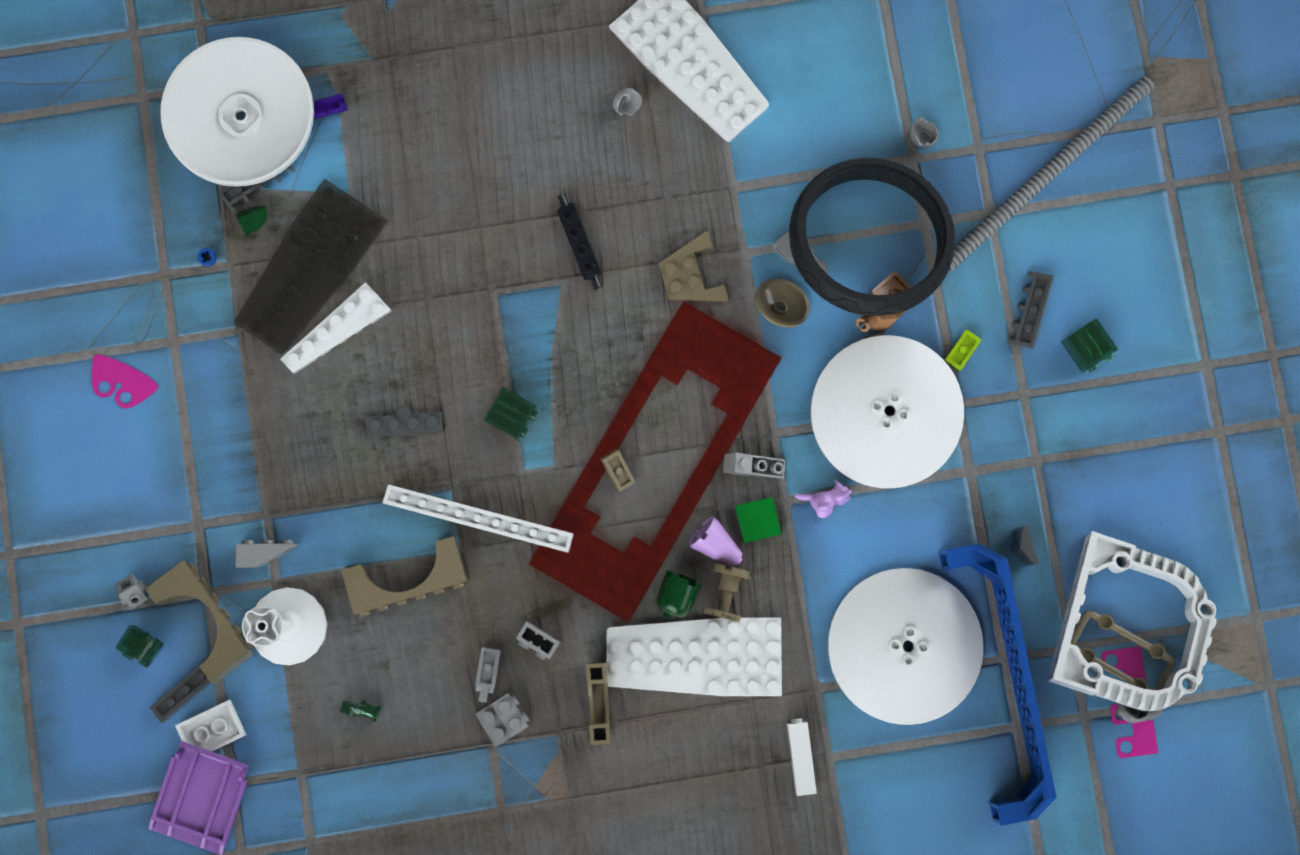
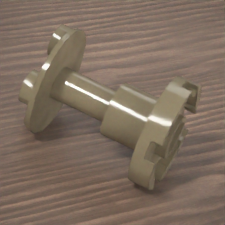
[703,563,752,622]

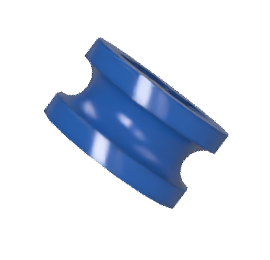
[197,248,217,267]

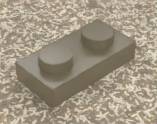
[600,449,635,492]

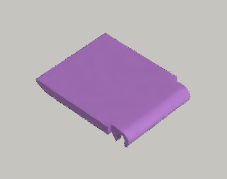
[149,741,249,855]

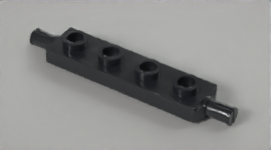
[556,194,603,290]

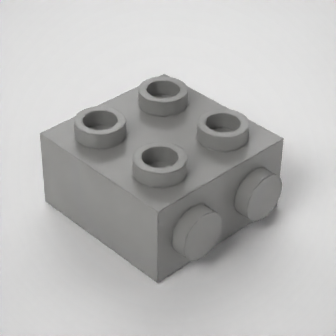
[516,621,561,660]

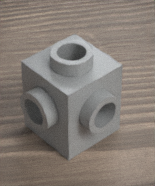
[115,574,148,610]

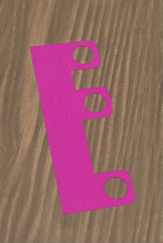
[1101,646,1158,758]

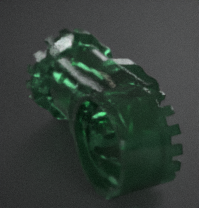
[339,700,382,723]

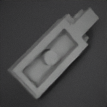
[475,647,501,703]

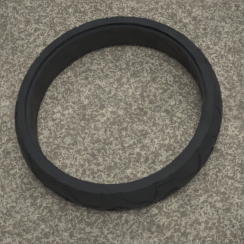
[789,158,955,316]

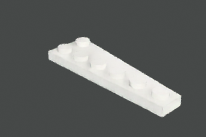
[280,282,392,374]

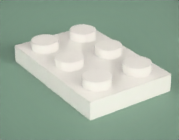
[175,700,246,752]

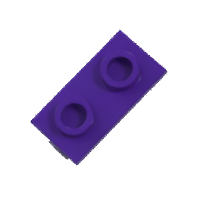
[313,93,348,120]

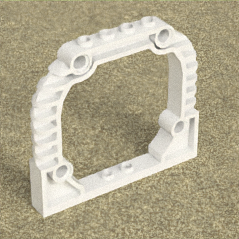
[1047,531,1216,711]

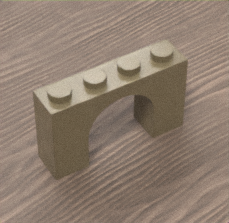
[586,662,611,745]

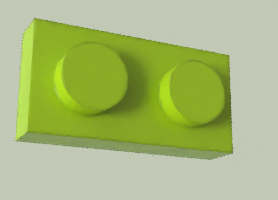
[944,329,982,372]

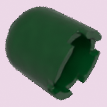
[656,570,702,619]

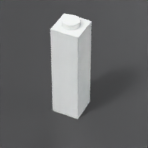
[786,718,817,796]

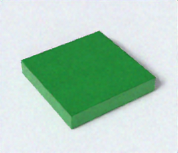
[735,497,781,543]

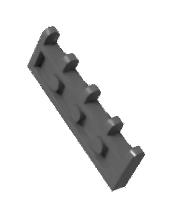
[217,165,295,214]
[1007,271,1054,349]

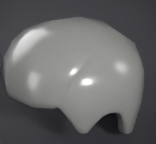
[613,88,643,116]
[910,118,938,148]

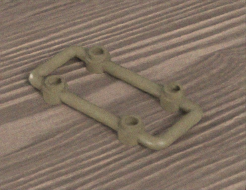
[1070,610,1176,691]

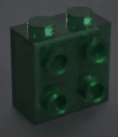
[1061,318,1119,373]
[484,387,538,441]

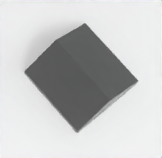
[1012,526,1039,566]

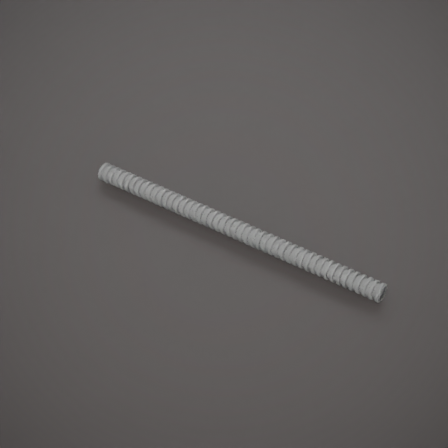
[949,76,1155,271]

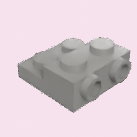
[475,693,530,747]

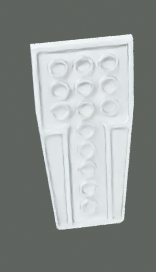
[609,0,769,142]
[607,618,782,696]

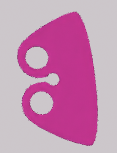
[91,355,158,409]

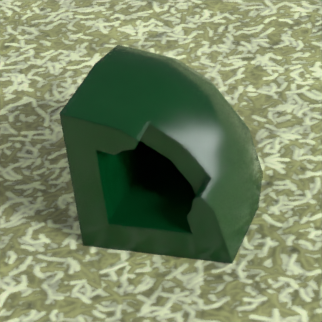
[235,205,267,236]

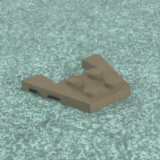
[659,231,729,303]

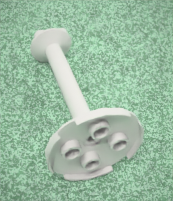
[242,587,328,665]

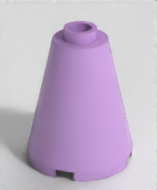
[689,516,743,567]

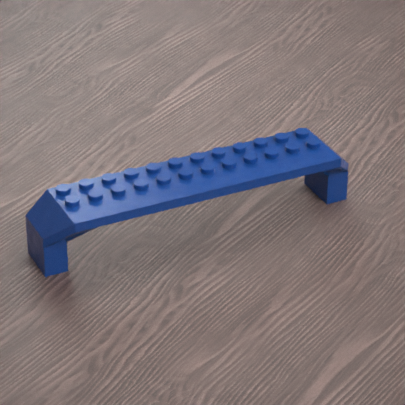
[939,544,1057,826]

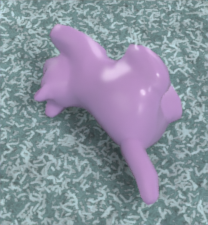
[795,480,852,518]

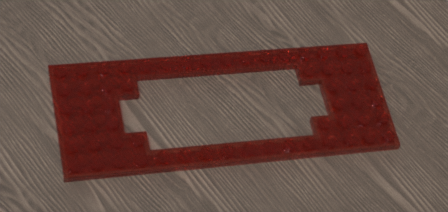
[529,301,782,623]

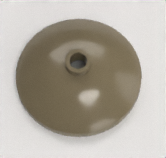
[755,278,810,328]

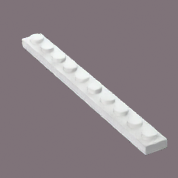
[383,485,574,553]

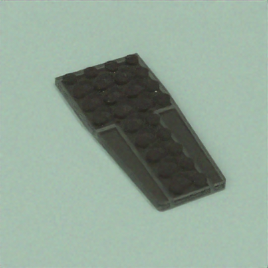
[235,179,388,354]

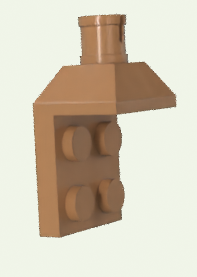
[856,271,911,332]

